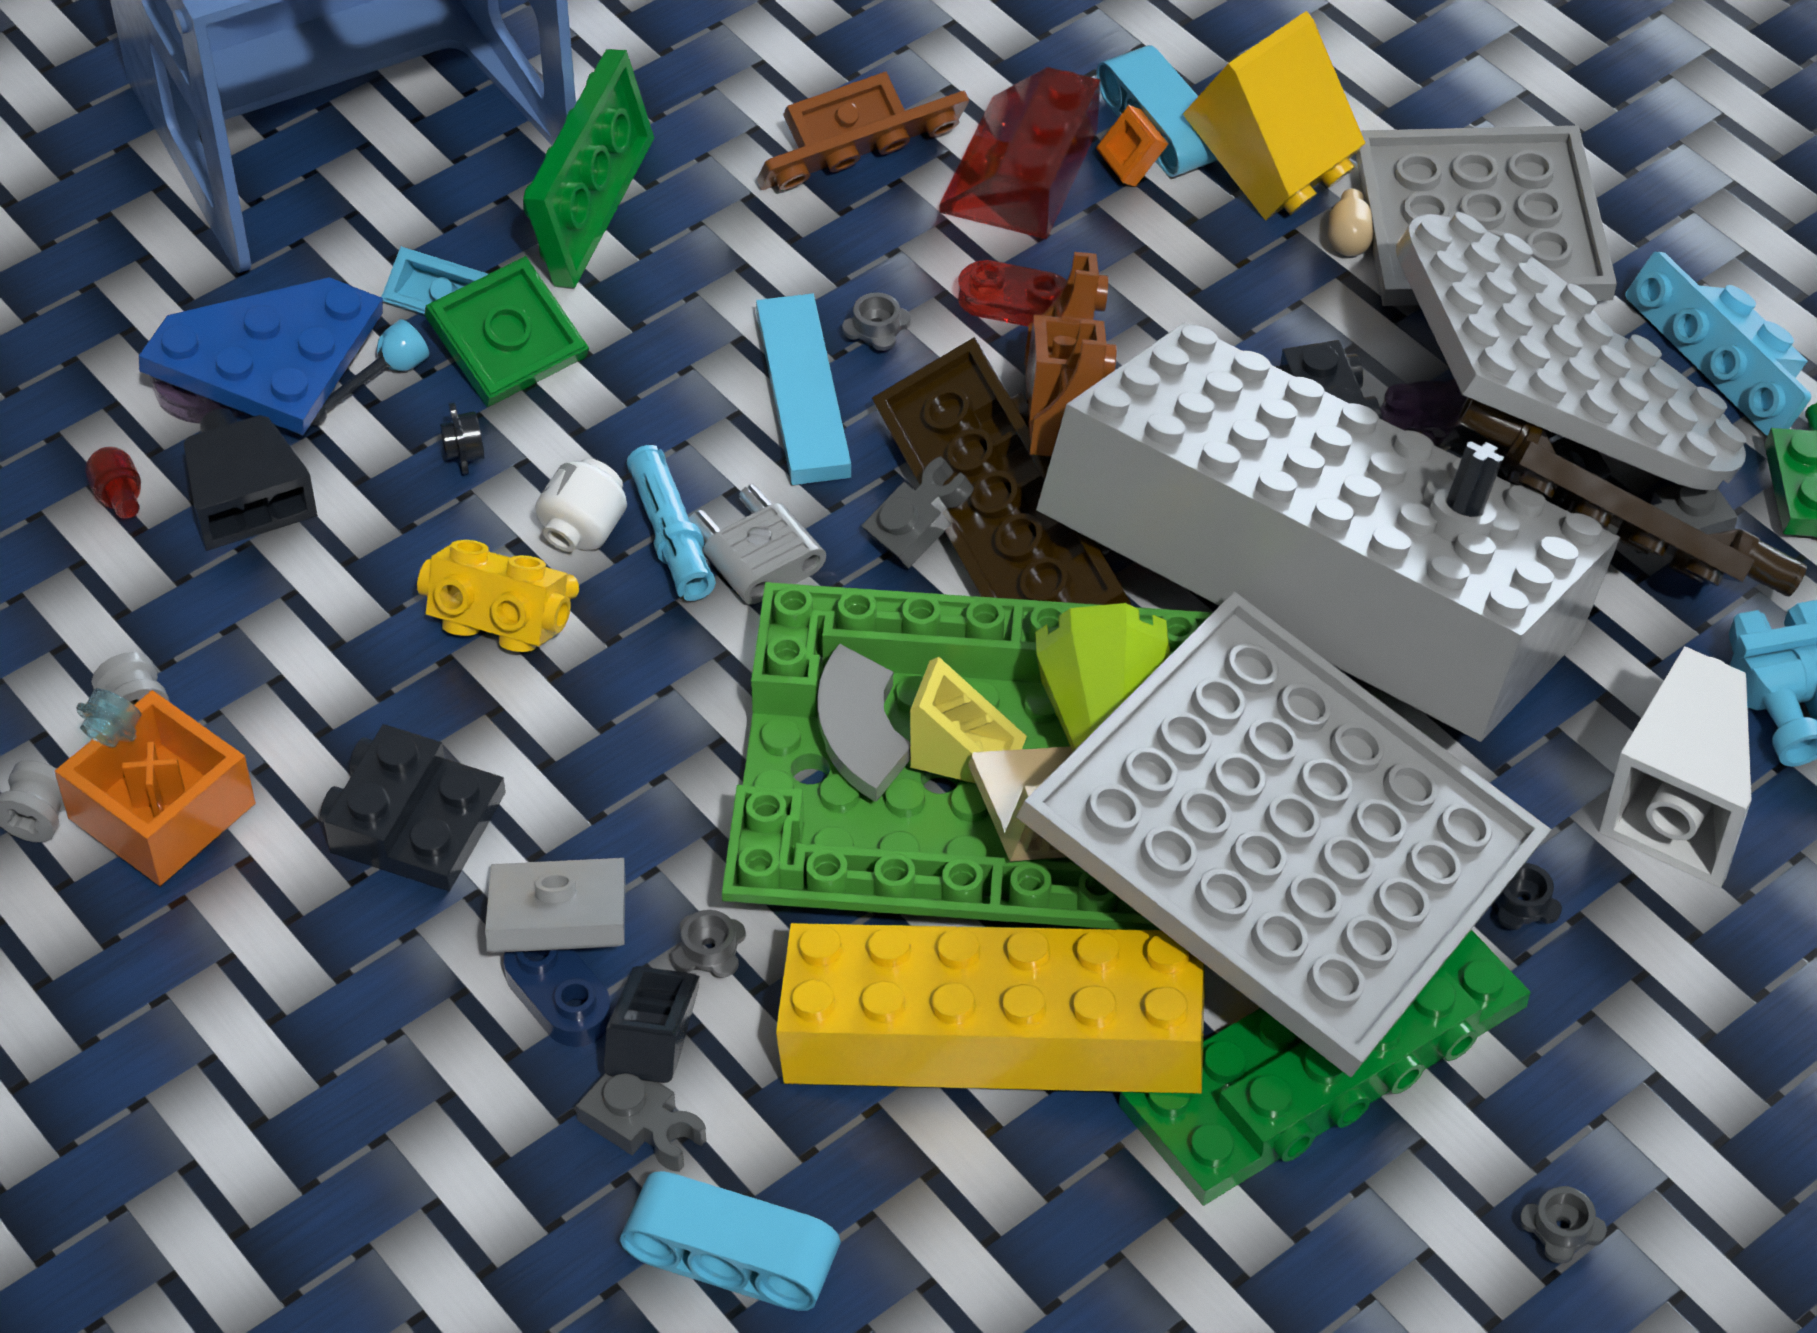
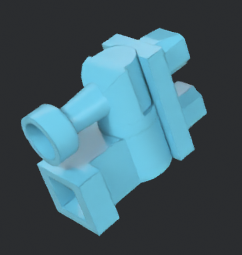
[1728,600,1817,767]

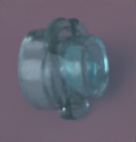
[76,688,142,747]

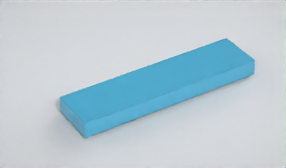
[756,293,851,485]

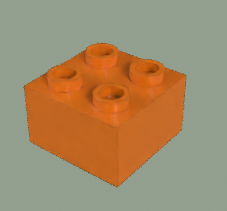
[54,690,256,886]

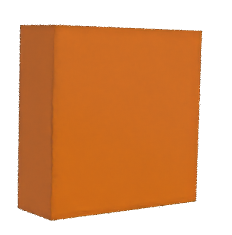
[1096,105,1169,187]

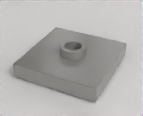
[485,858,626,953]

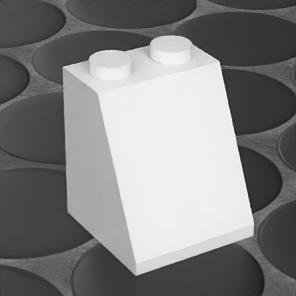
[1599,646,1752,888]

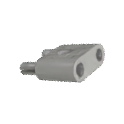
[689,484,827,604]

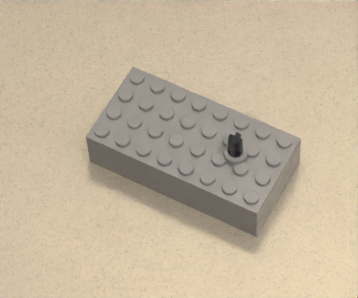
[1036,322,1620,742]

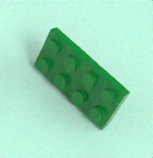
[523,49,654,288]

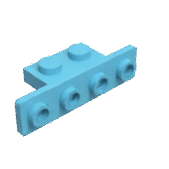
[1625,252,1812,436]

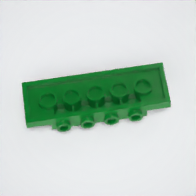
[1119,930,1531,1206]

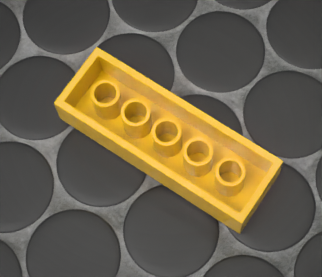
[776,923,1205,1094]

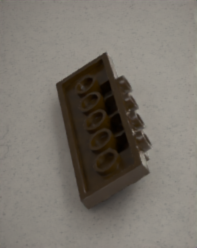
[872,337,1131,605]

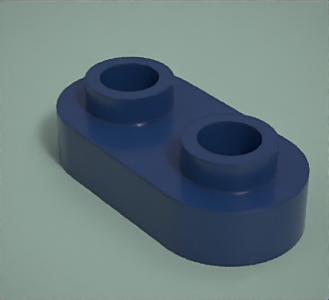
[503,949,612,1047]

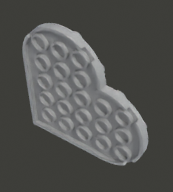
[1396,212,1746,490]

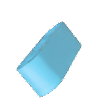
[1096,45,1218,177]
[620,1171,841,1311]

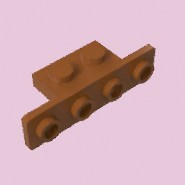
[756,71,970,190]

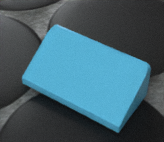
[381,246,488,315]

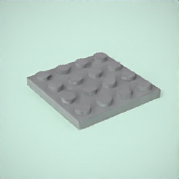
[1355,125,1617,306]

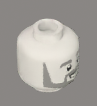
[535,458,627,552]

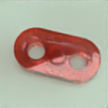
[958,260,1067,327]

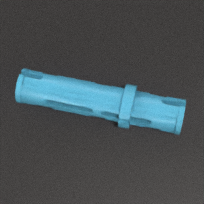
[626,445,716,601]

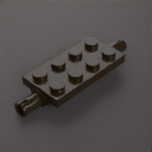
[1456,397,1807,597]

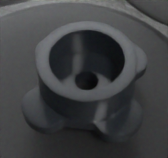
[440,403,485,475]
[1496,863,1562,930]

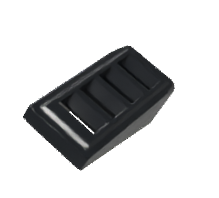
[604,966,700,1083]

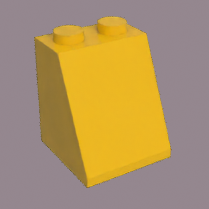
[1183,11,1366,221]

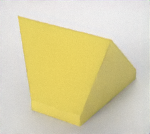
[910,657,1027,783]

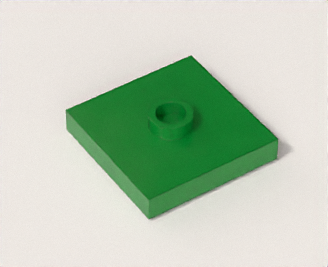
[424,256,589,408]

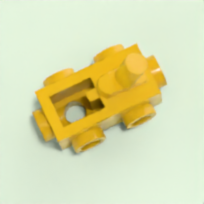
[417,540,579,652]

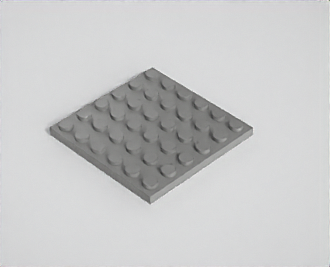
[1016,591,1552,1077]

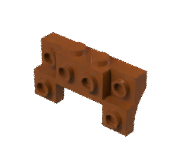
[1024,252,1117,456]

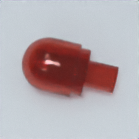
[85,447,141,519]

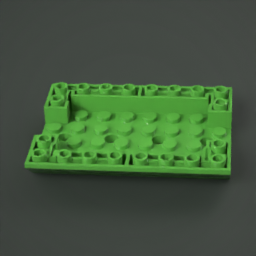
[722,582,1213,930]

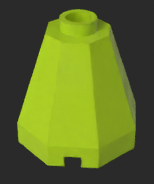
[1035,603,1170,752]

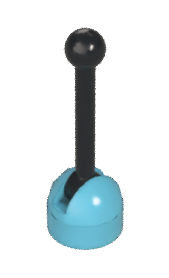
[310,319,429,426]

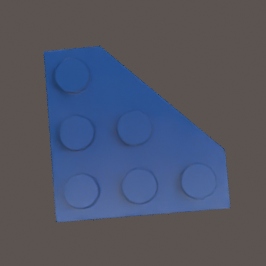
[139,277,383,435]

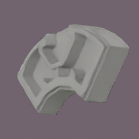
[818,644,911,802]

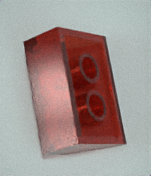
[939,67,1101,239]

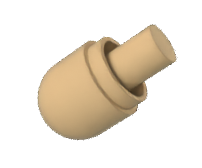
[1328,189,1373,256]

